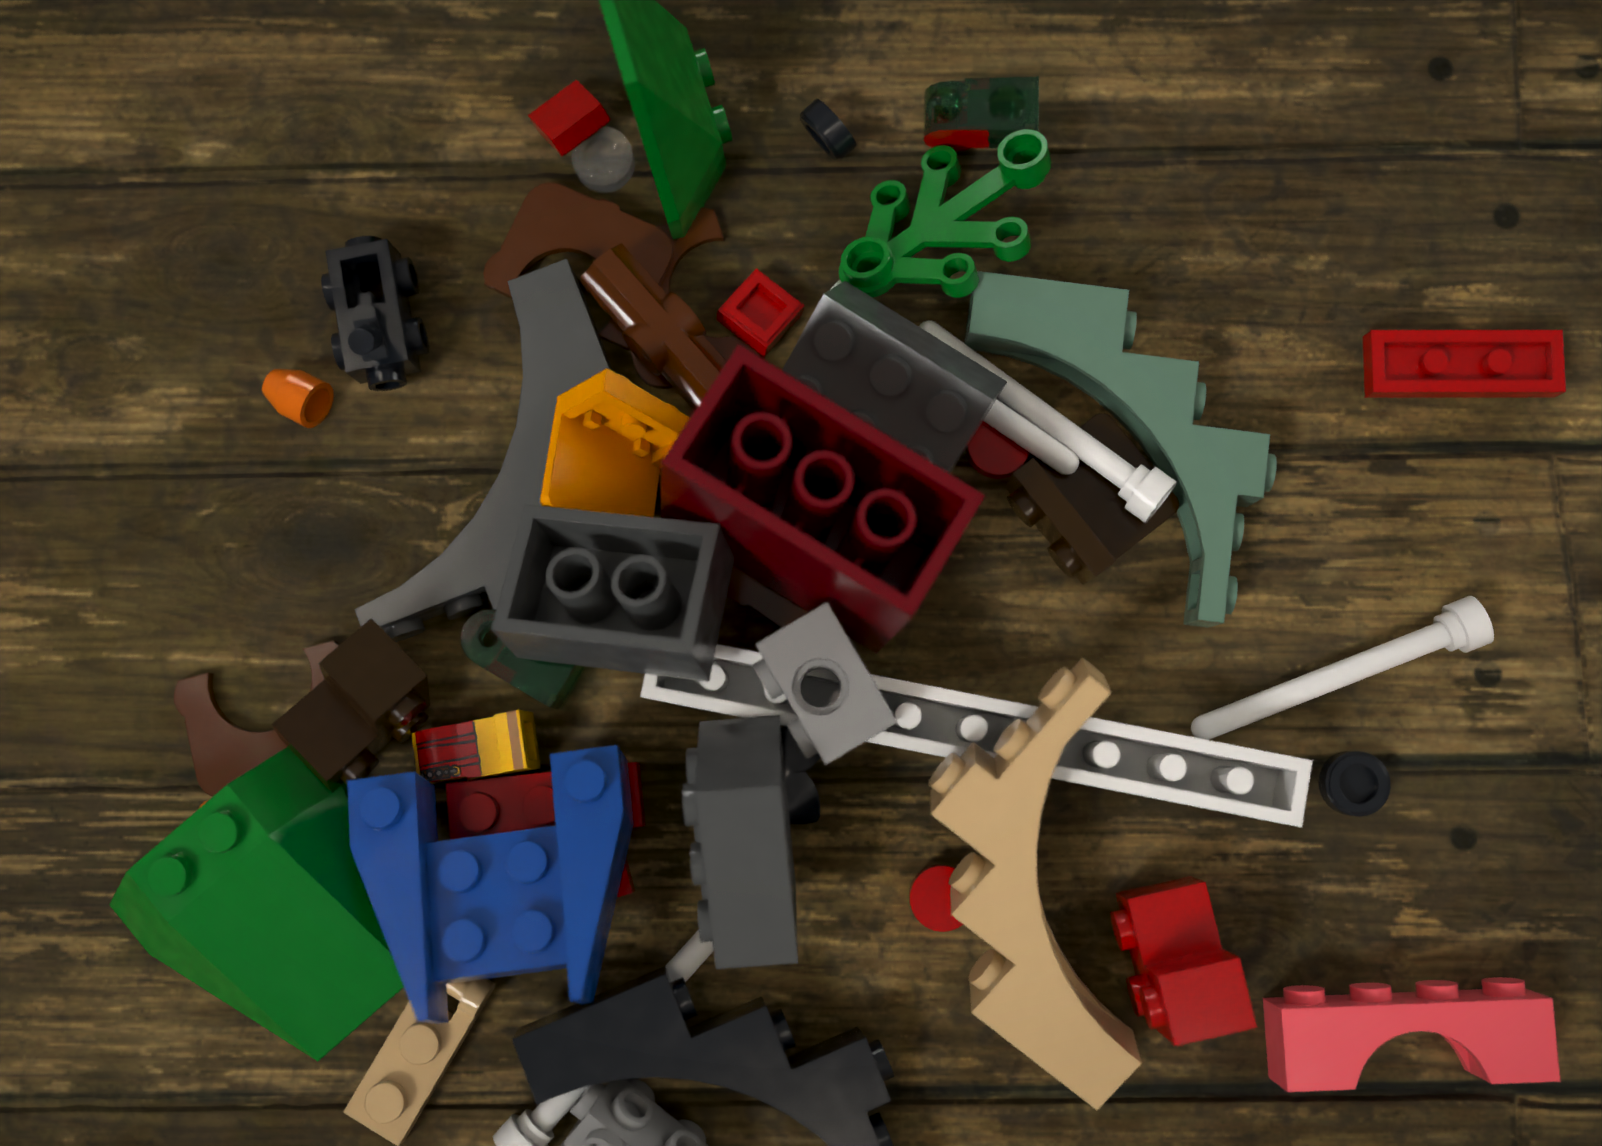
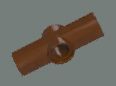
[580,243,726,411]

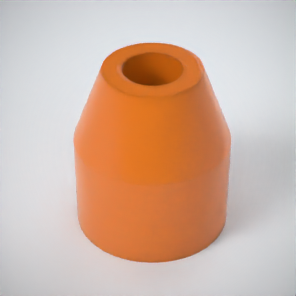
[262,369,334,428]

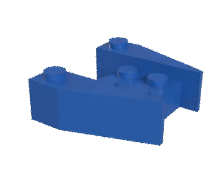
[347,745,634,1024]

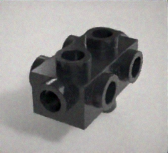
[321,236,429,391]

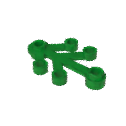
[839,129,1051,298]

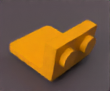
[540,368,690,517]

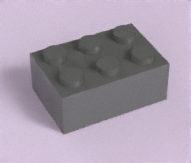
[782,281,1007,474]
[491,504,735,682]
[683,715,798,969]

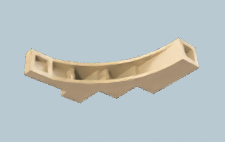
[929,658,1142,1110]

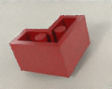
[1111,876,1257,1046]

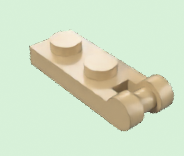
[343,979,496,1146]

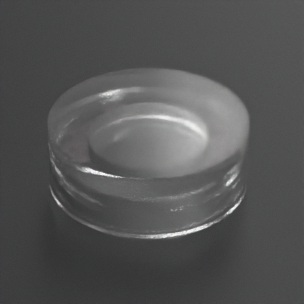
[571,126,635,193]

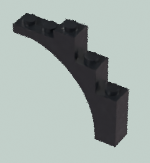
[512,966,894,1146]

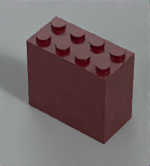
[661,344,985,654]

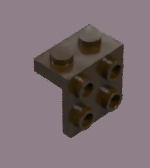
[1004,413,1179,585]

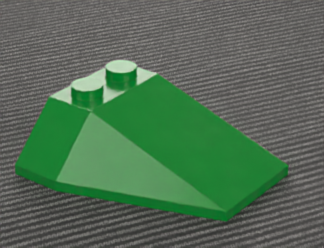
[599,0,733,240]
[109,747,404,1061]

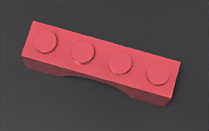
[1263,977,1560,1092]

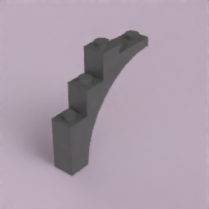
[355,258,613,642]

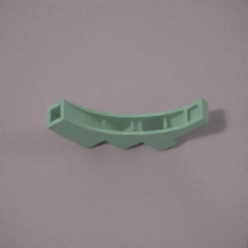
[964,271,1277,628]

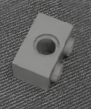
[752,602,898,765]

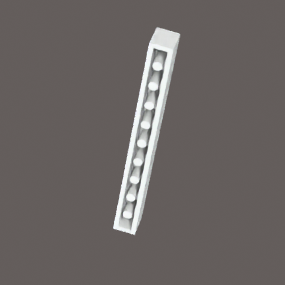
[640,644,1313,827]

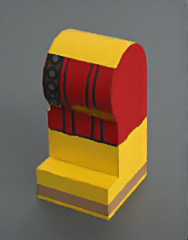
[412,710,541,784]

